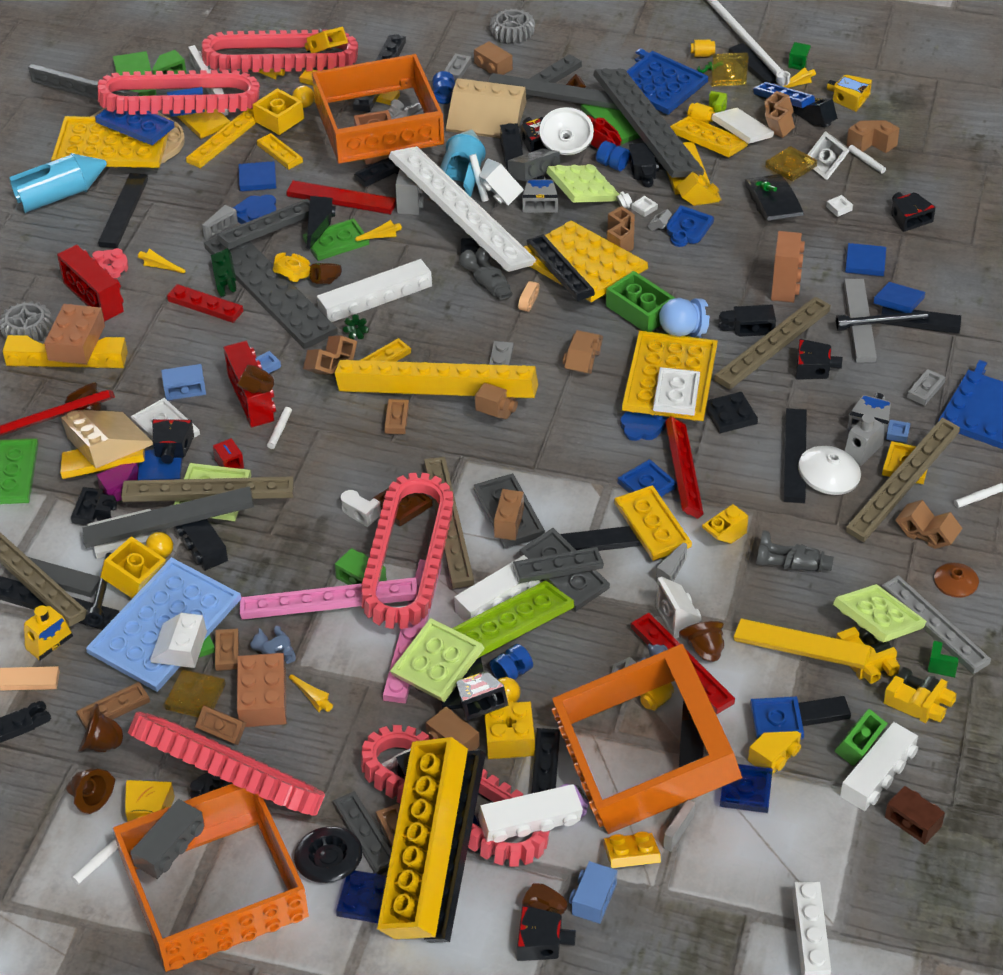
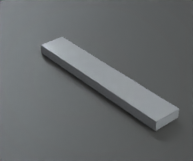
[844,279,877,363]
[881,575,991,674]

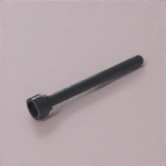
[836,311,930,331]
[85,552,112,627]

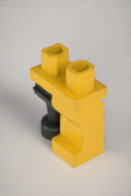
[836,627,900,684]
[884,667,957,723]

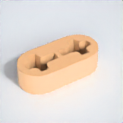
[518,281,540,312]

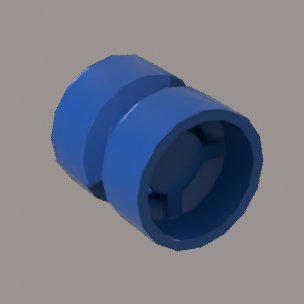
[432,71,455,104]
[596,141,630,171]
[490,644,533,680]

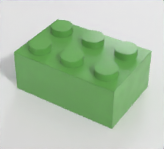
[606,271,675,332]

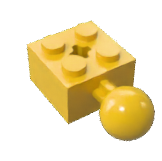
[252,85,314,135]
[100,532,173,598]
[484,677,535,759]

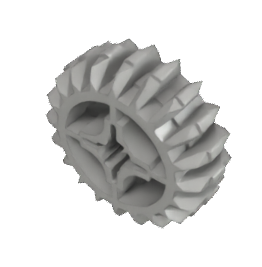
[490,8,535,44]
[0,301,53,341]

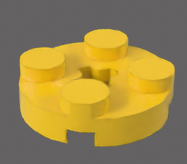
[272,252,310,282]

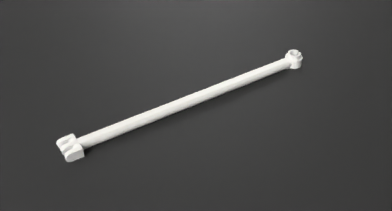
[706,0,790,86]

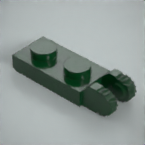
[211,248,236,297]

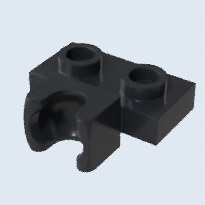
[71,487,117,525]

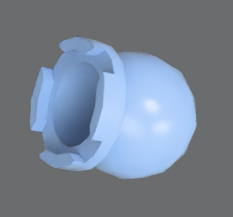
[659,298,710,338]

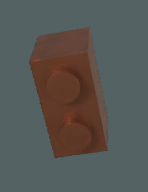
[885,786,945,845]

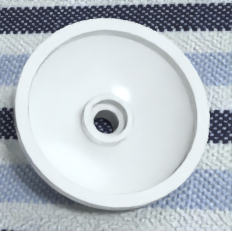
[539,107,594,155]
[798,446,861,495]

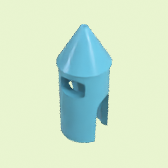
[440,130,486,197]
[9,153,107,213]

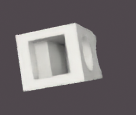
[341,490,381,527]

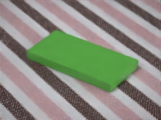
[113,51,157,96]
[581,104,641,145]
[0,439,39,504]

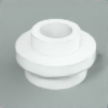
[617,191,632,209]

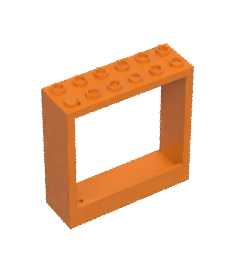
[312,54,444,164]
[552,643,742,834]
[113,783,309,972]

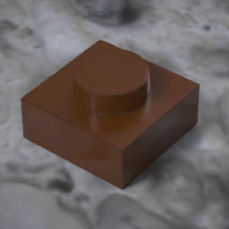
[566,74,586,88]

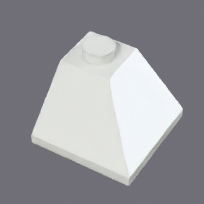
[803,131,850,180]

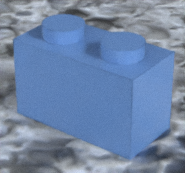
[161,364,206,400]
[569,861,617,924]

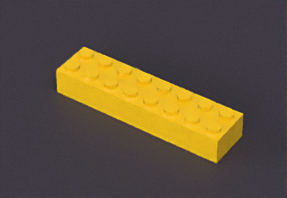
[377,737,468,939]

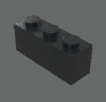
[174,519,228,571]

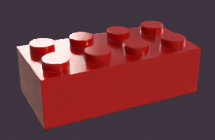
[57,244,124,322]
[223,340,276,428]

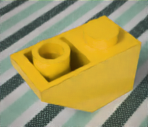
[677,172,721,206]
[702,504,748,544]
[748,731,801,777]

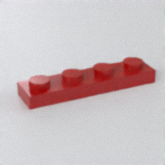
[167,284,243,323]

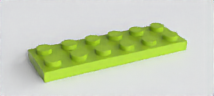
[452,580,574,659]

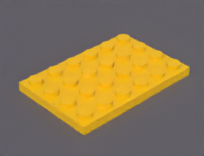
[51,116,170,168]
[524,220,648,302]
[622,331,718,421]

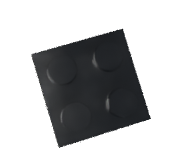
[706,391,758,434]

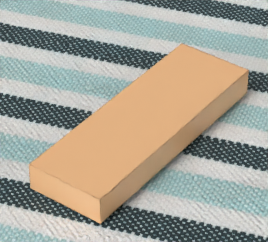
[0,666,60,691]

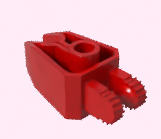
[587,115,622,149]

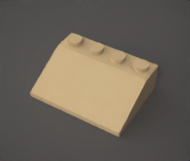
[446,78,526,138]
[61,410,153,468]

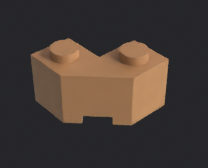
[765,91,795,137]
[847,120,900,153]
[607,206,635,252]
[563,330,603,374]
[303,335,357,375]
[475,383,518,419]
[896,500,963,549]

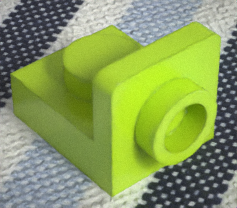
[709,91,727,113]

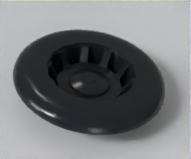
[294,826,362,883]

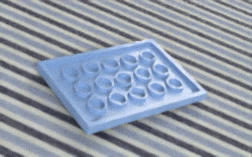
[86,557,241,692]

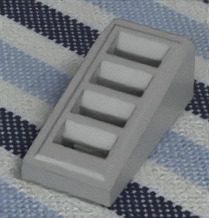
[202,205,238,240]
[656,543,687,582]

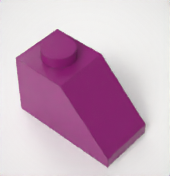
[97,463,139,502]

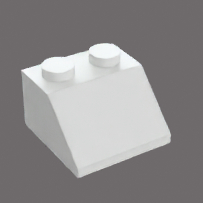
[479,158,524,205]
[656,577,701,638]
[150,613,207,668]

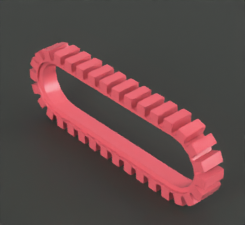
[202,30,358,73]
[98,70,260,115]
[361,473,454,629]
[128,712,325,816]
[361,725,550,867]

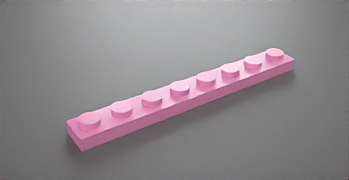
[383,559,442,704]
[240,577,418,620]

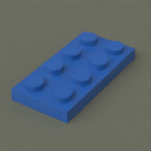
[95,108,175,145]

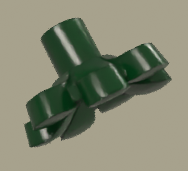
[343,314,369,340]

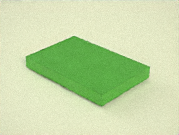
[303,218,369,261]

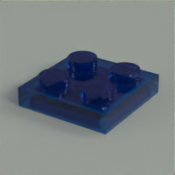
[720,764,773,813]
[336,870,387,923]

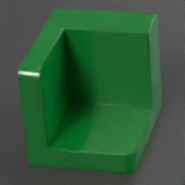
[788,42,811,70]
[928,641,958,678]

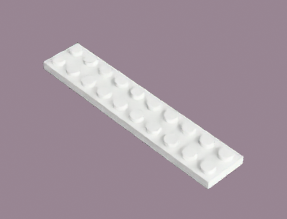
[389,146,537,272]

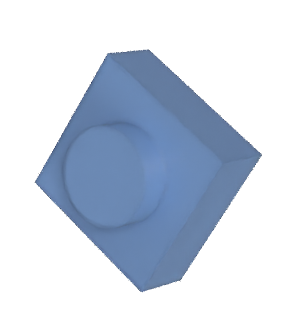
[255,351,281,373]
[886,420,910,443]

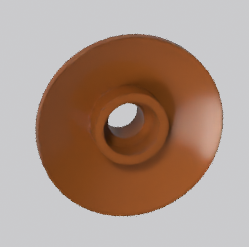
[934,563,979,598]

